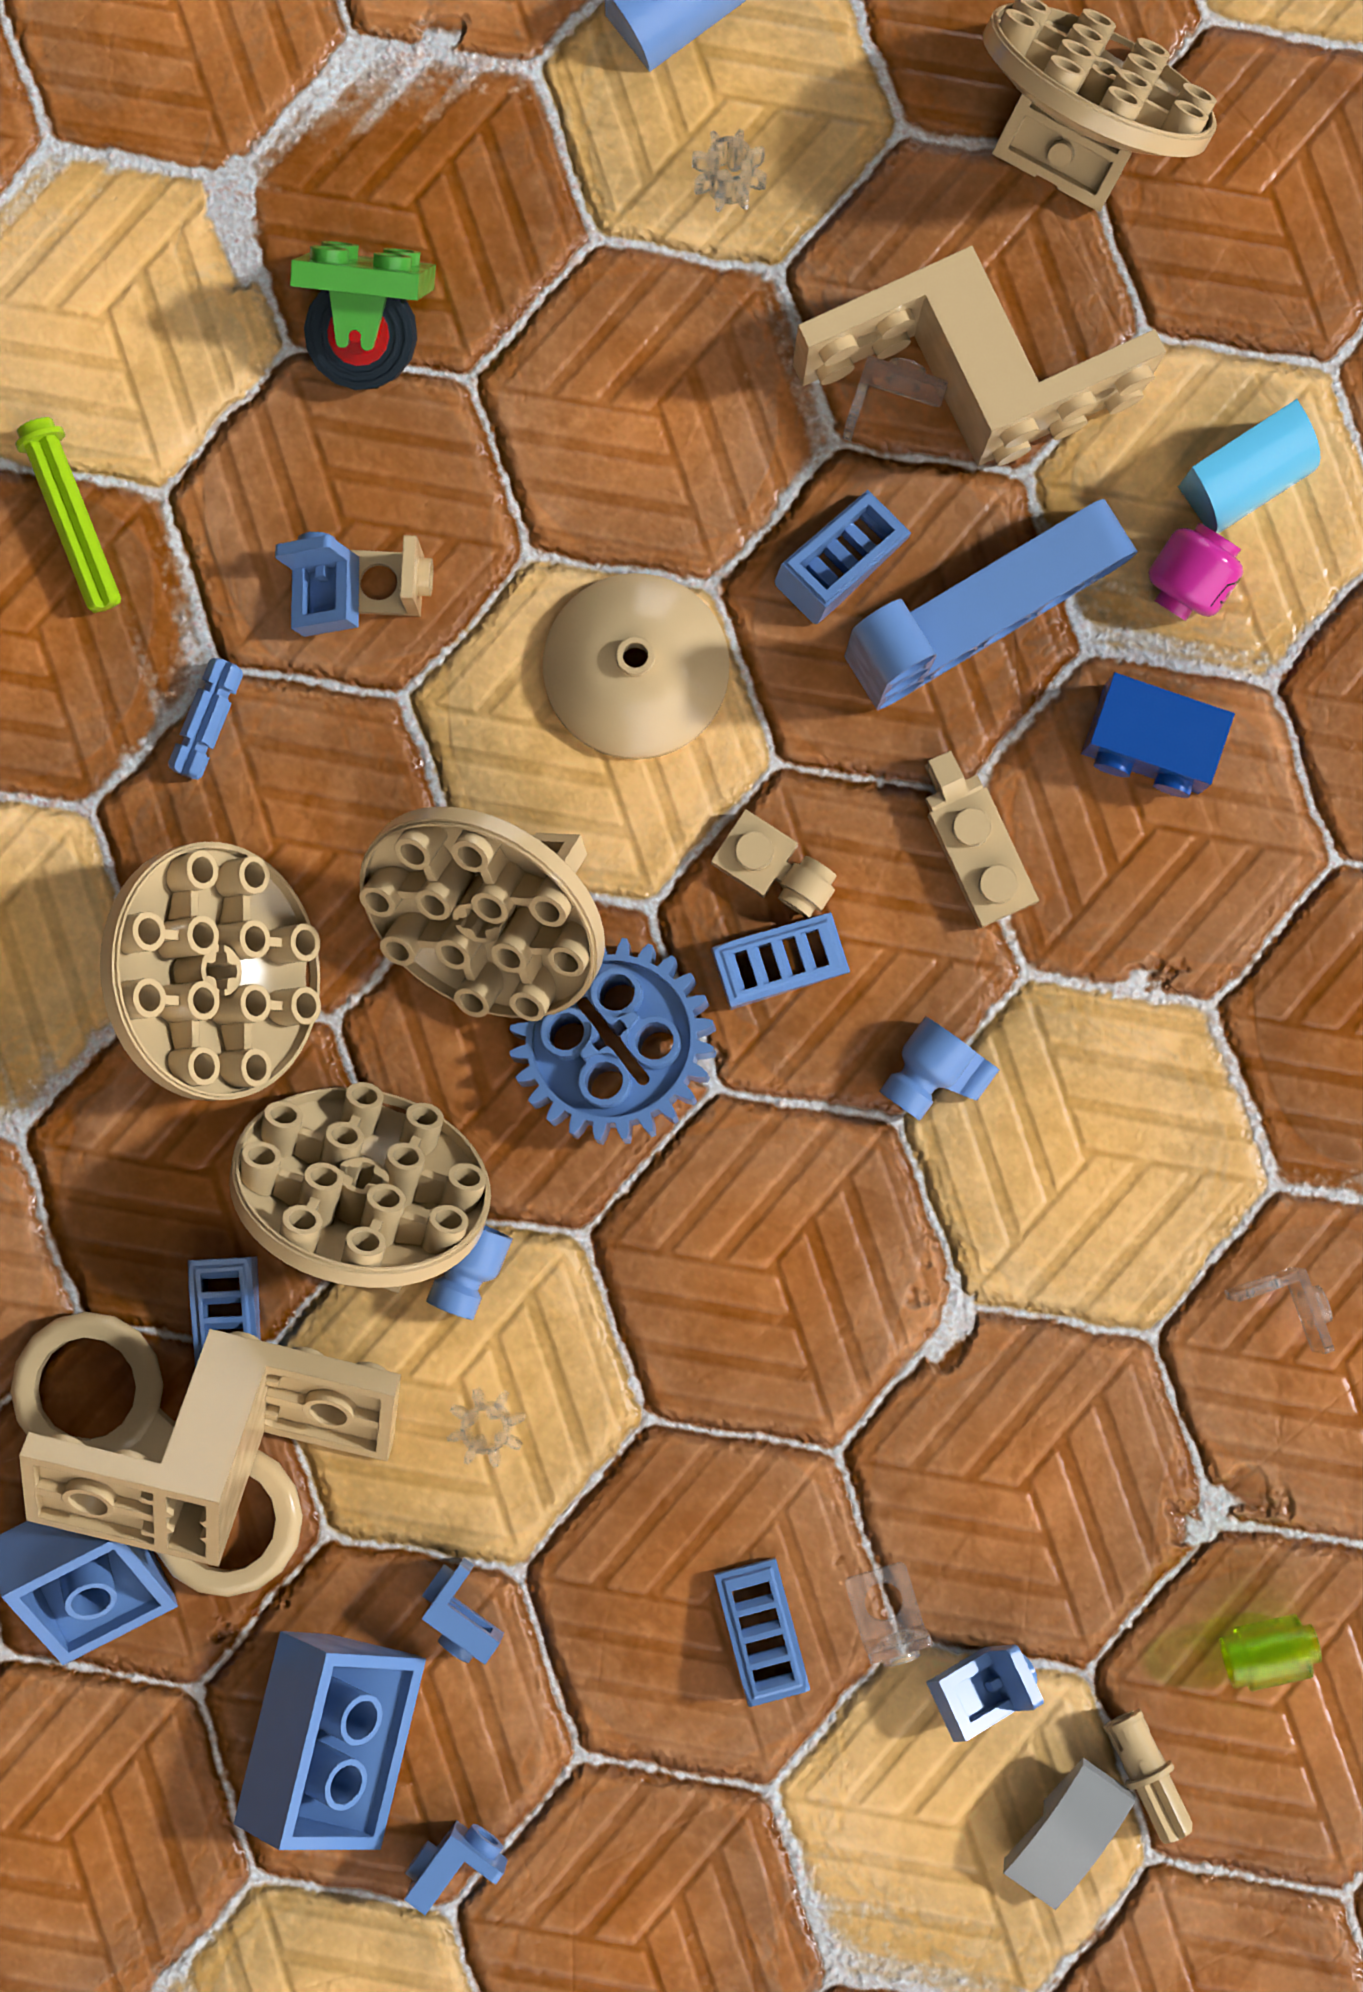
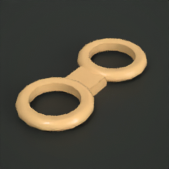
[10,1312,303,1597]

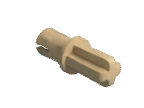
[1103,1709,1192,1844]

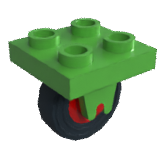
[290,241,436,390]

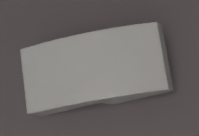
[1003,1758,1135,1910]

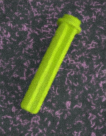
[15,417,121,613]

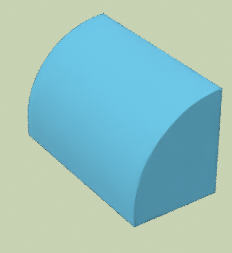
[1178,399,1321,534]

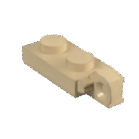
[925,751,1039,929]

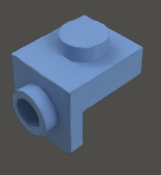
[275,532,359,637]
[422,1558,504,1665]
[926,1644,1044,1742]
[404,1820,508,1915]

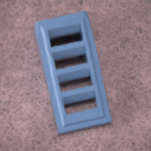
[775,490,911,624]
[711,912,850,1010]
[188,1256,261,1368]
[714,1557,811,1707]

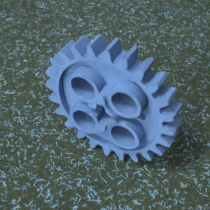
[509,938,716,1145]

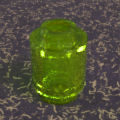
[1220,1614,1322,1692]

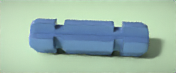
[168,658,243,780]

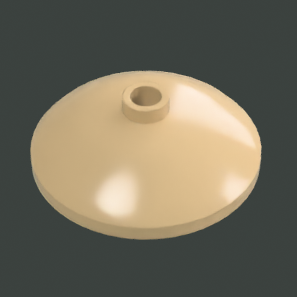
[543,573,729,760]

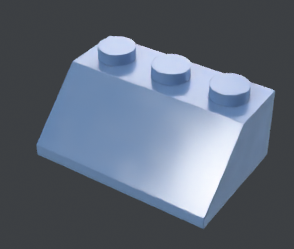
[233,1631,426,1850]

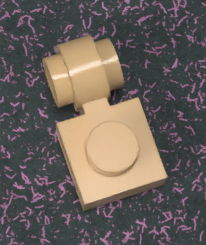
[711,809,837,919]

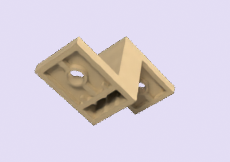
[793,246,1166,467]
[19,1329,401,1567]

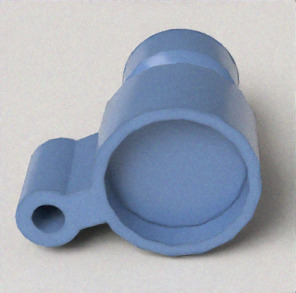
[879,1016,999,1121]
[426,1225,513,1320]

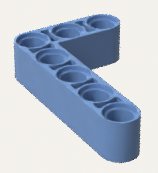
[844,499,1138,710]

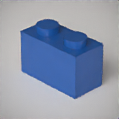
[1081,672,1235,798]

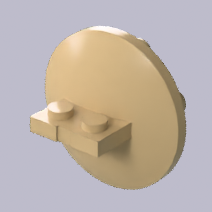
[983,0,1217,212]
[359,806,605,1021]
[100,842,321,1101]
[229,1082,491,1293]

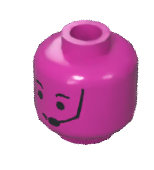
[1148,523,1244,621]

